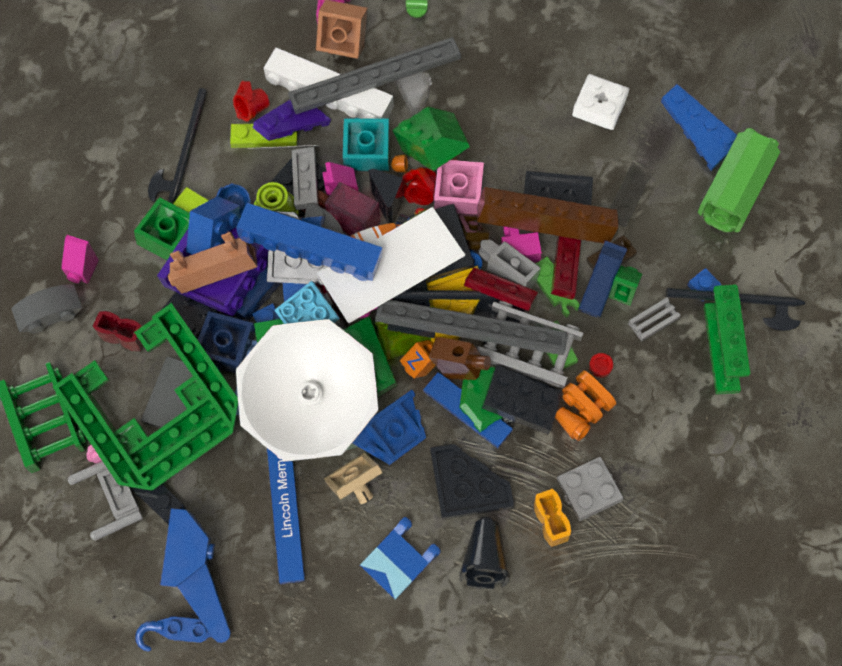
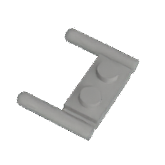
[68,461,143,541]

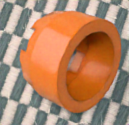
[391,155,408,173]

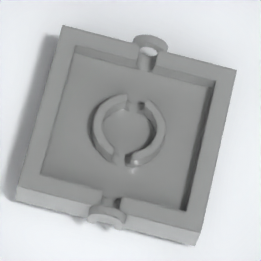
[557,457,623,522]

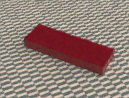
[551,236,581,300]
[464,267,538,311]

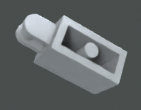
[479,239,541,289]

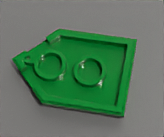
[459,367,503,432]

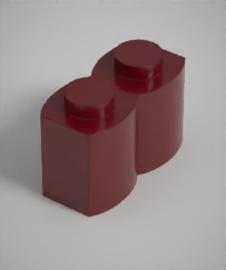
[92,311,143,351]

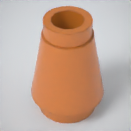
[555,407,590,441]

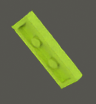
[230,124,298,148]

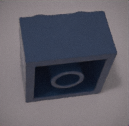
[198,311,256,373]

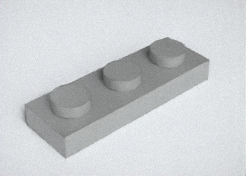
[292,147,319,210]

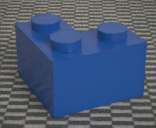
[186,196,240,255]

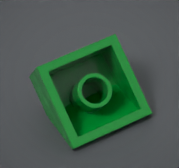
[134,197,190,260]

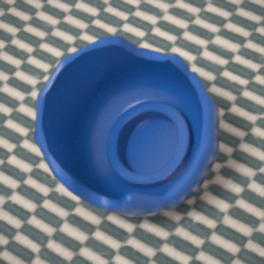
[216,183,251,216]

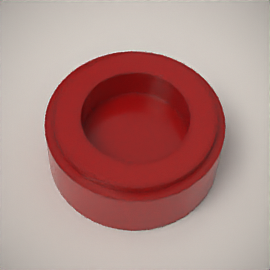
[589,353,613,378]

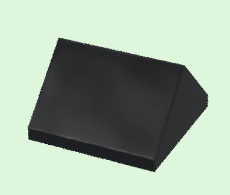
[368,168,404,224]

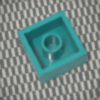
[343,119,390,171]

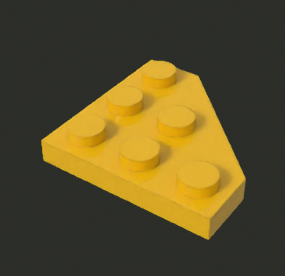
[427,266,480,344]

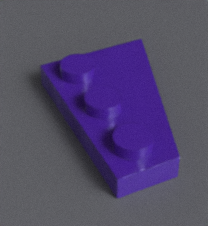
[253,100,331,141]

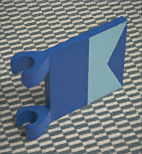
[360,517,441,600]

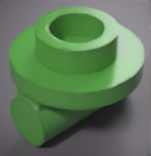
[406,0,428,18]

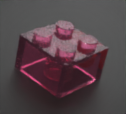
[325,182,381,236]

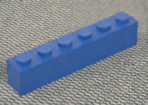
[236,203,383,282]

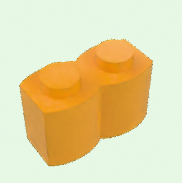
[534,489,571,547]

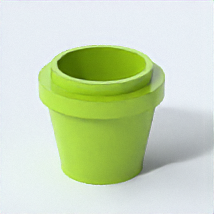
[254,182,299,216]

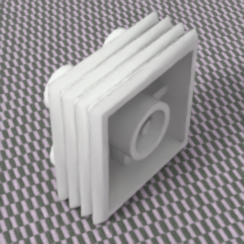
[572,74,629,130]

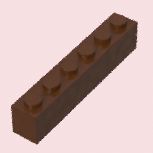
[477,187,619,244]

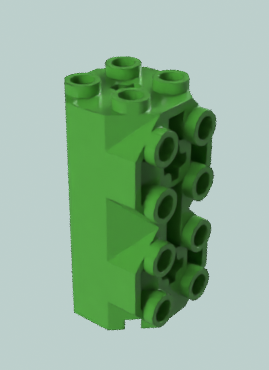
[698,128,781,232]

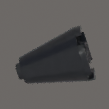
[460,517,510,589]

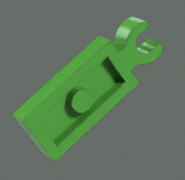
[536,257,580,317]

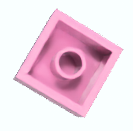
[434,160,484,215]

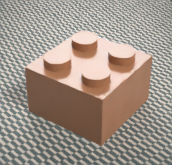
[316,0,368,59]

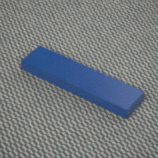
[423,372,513,449]

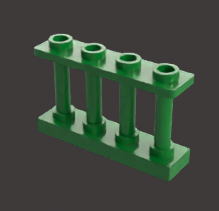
[704,285,750,395]
[0,362,86,474]

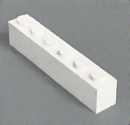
[264,48,394,119]

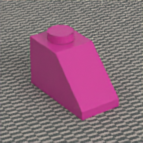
[61,235,99,284]

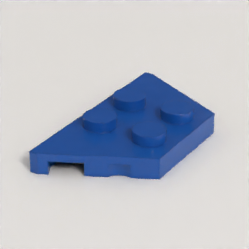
[352,390,426,465]

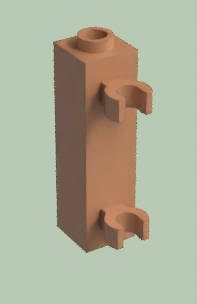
[168,232,257,294]

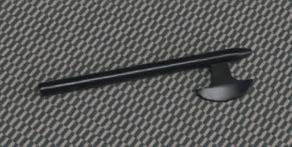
[148,88,207,204]
[392,281,499,300]
[666,288,805,331]

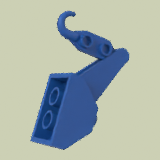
[135,509,231,651]

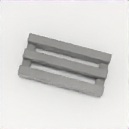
[628,298,681,342]

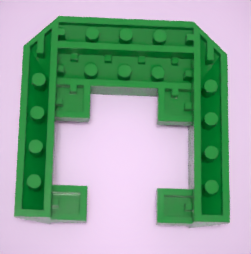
[52,303,239,491]

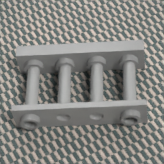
[477,301,583,389]

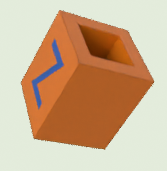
[400,340,436,379]

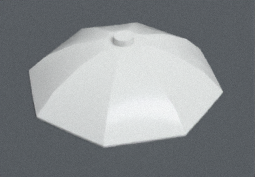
[236,319,378,461]

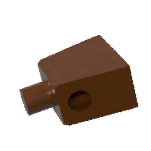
[429,336,491,380]

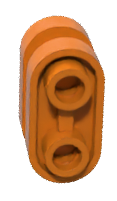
[562,370,616,424]

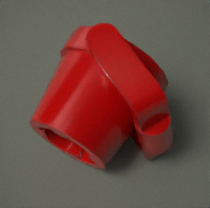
[233,81,269,121]
[402,167,437,205]

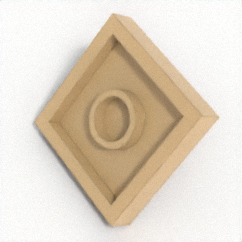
[324,453,382,504]

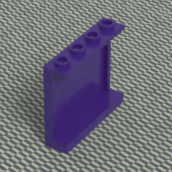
[157,202,269,317]

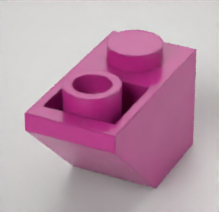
[322,162,359,202]

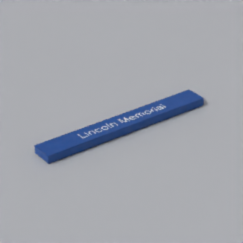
[267,448,305,584]

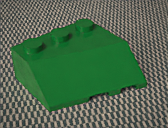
[392,107,470,171]
[343,317,398,398]

